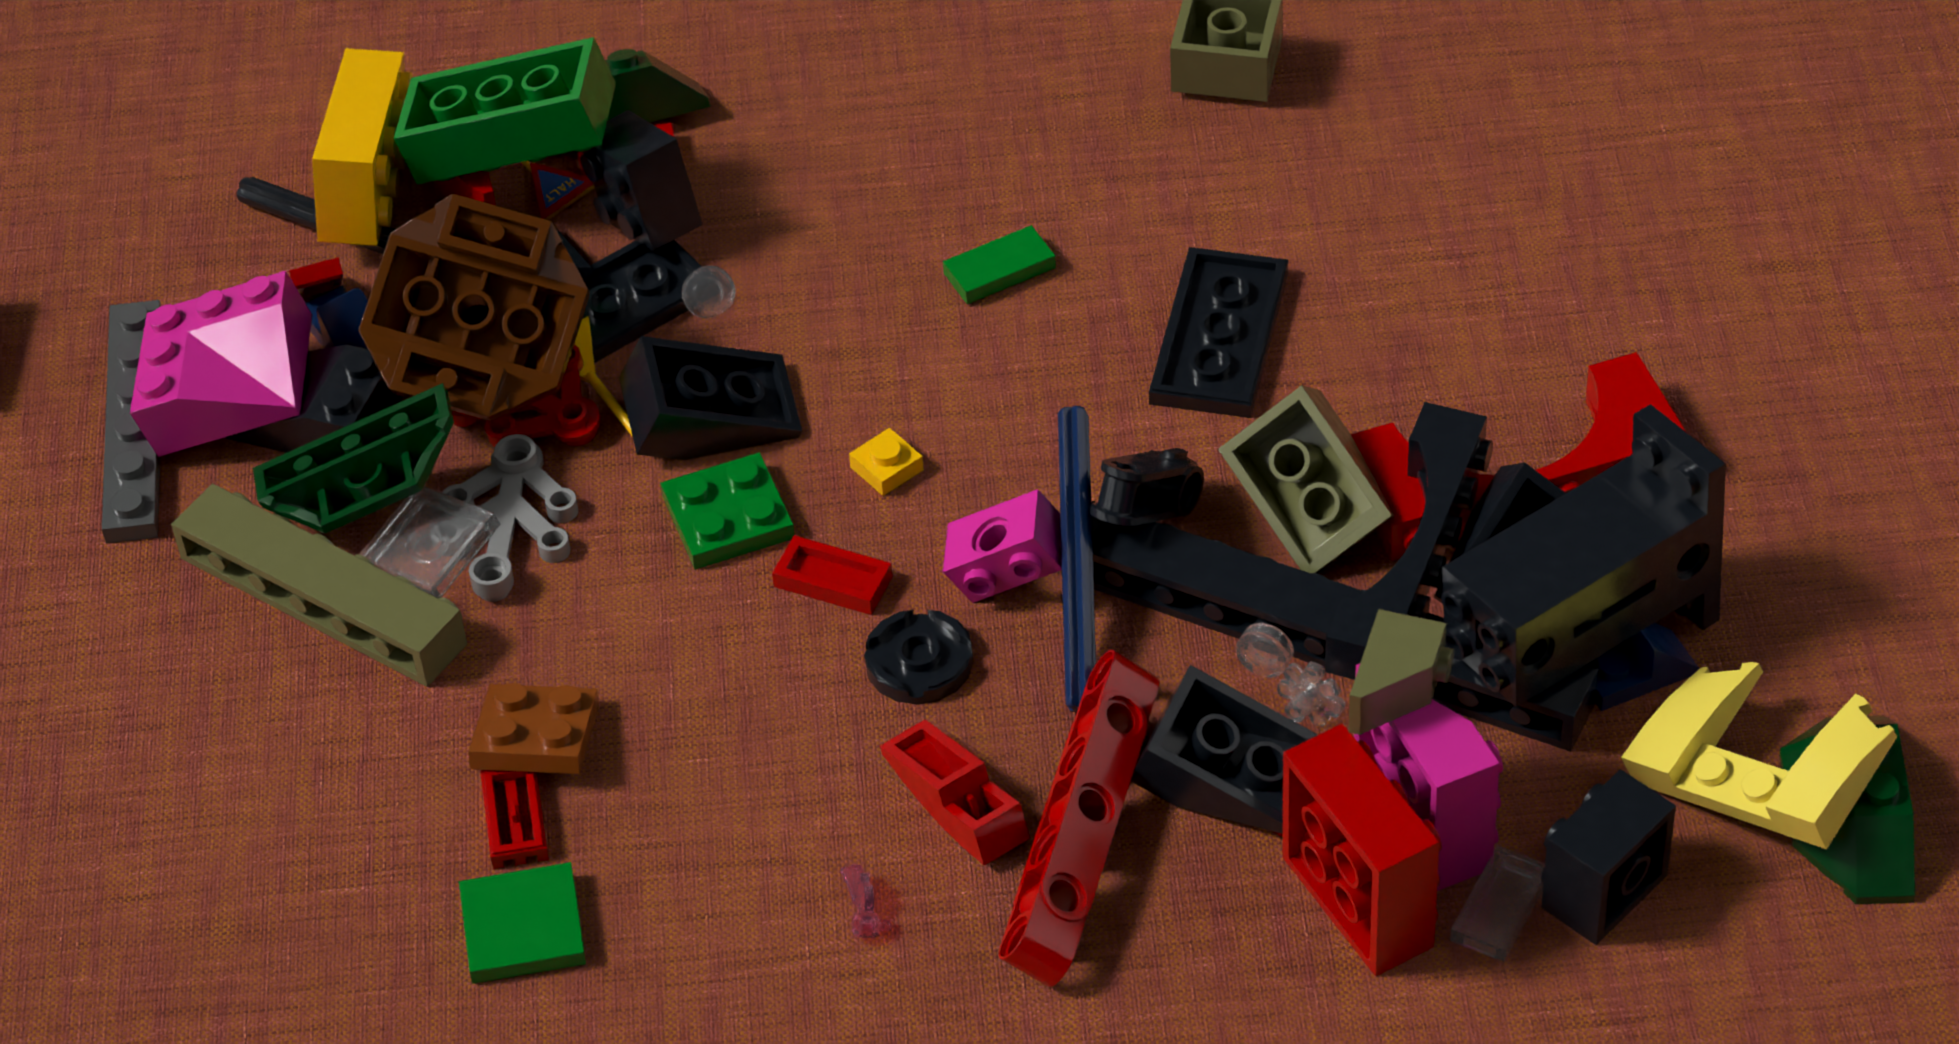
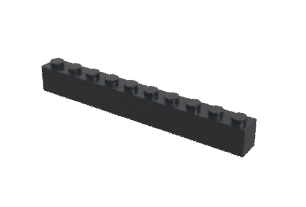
[1091,501,1598,752]

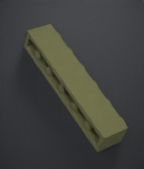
[171,483,467,687]

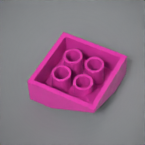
[130,271,312,457]
[1354,663,1503,891]

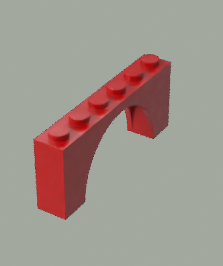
[1351,352,1687,561]

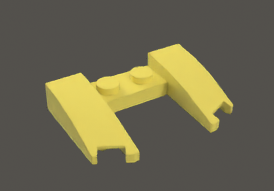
[1621,662,1897,850]

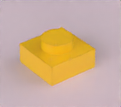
[849,428,924,496]

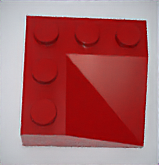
[1282,723,1442,977]

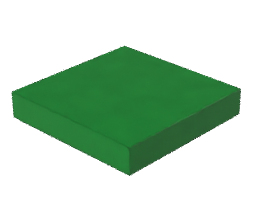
[459,862,586,984]

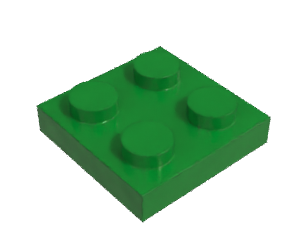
[660,452,795,570]

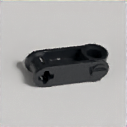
[1089,448,1204,526]

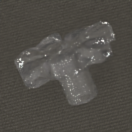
[1277,661,1346,726]

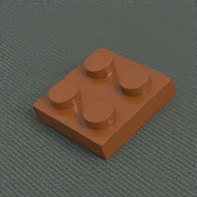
[468,683,599,774]

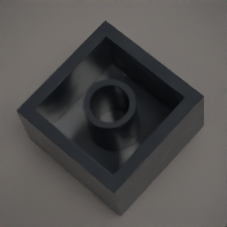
[580,110,703,251]
[1541,769,1676,945]

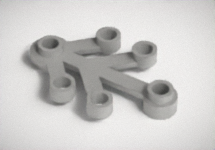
[432,434,578,602]

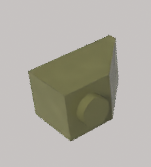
[1348,609,1454,735]

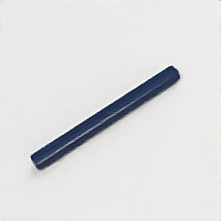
[1058,406,1096,713]

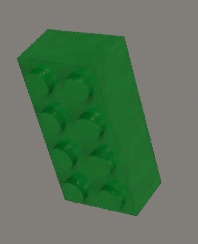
[393,37,616,185]

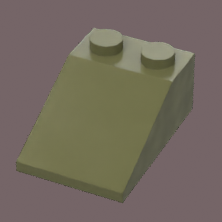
[1218,385,1395,574]

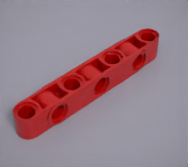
[999,649,1160,988]

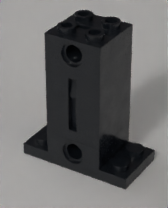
[1441,404,1726,707]

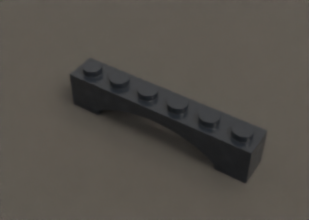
[1325,402,1493,680]

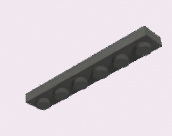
[102,300,161,543]

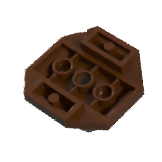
[358,193,590,421]

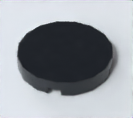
[864,609,974,705]

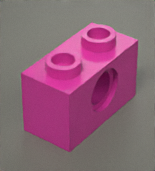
[943,489,1062,603]

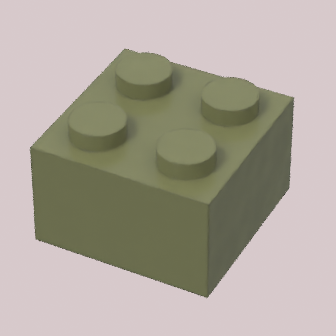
[1170,0,1283,102]

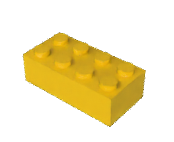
[312,48,413,246]

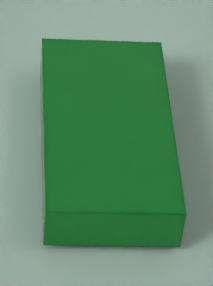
[943,225,1056,305]

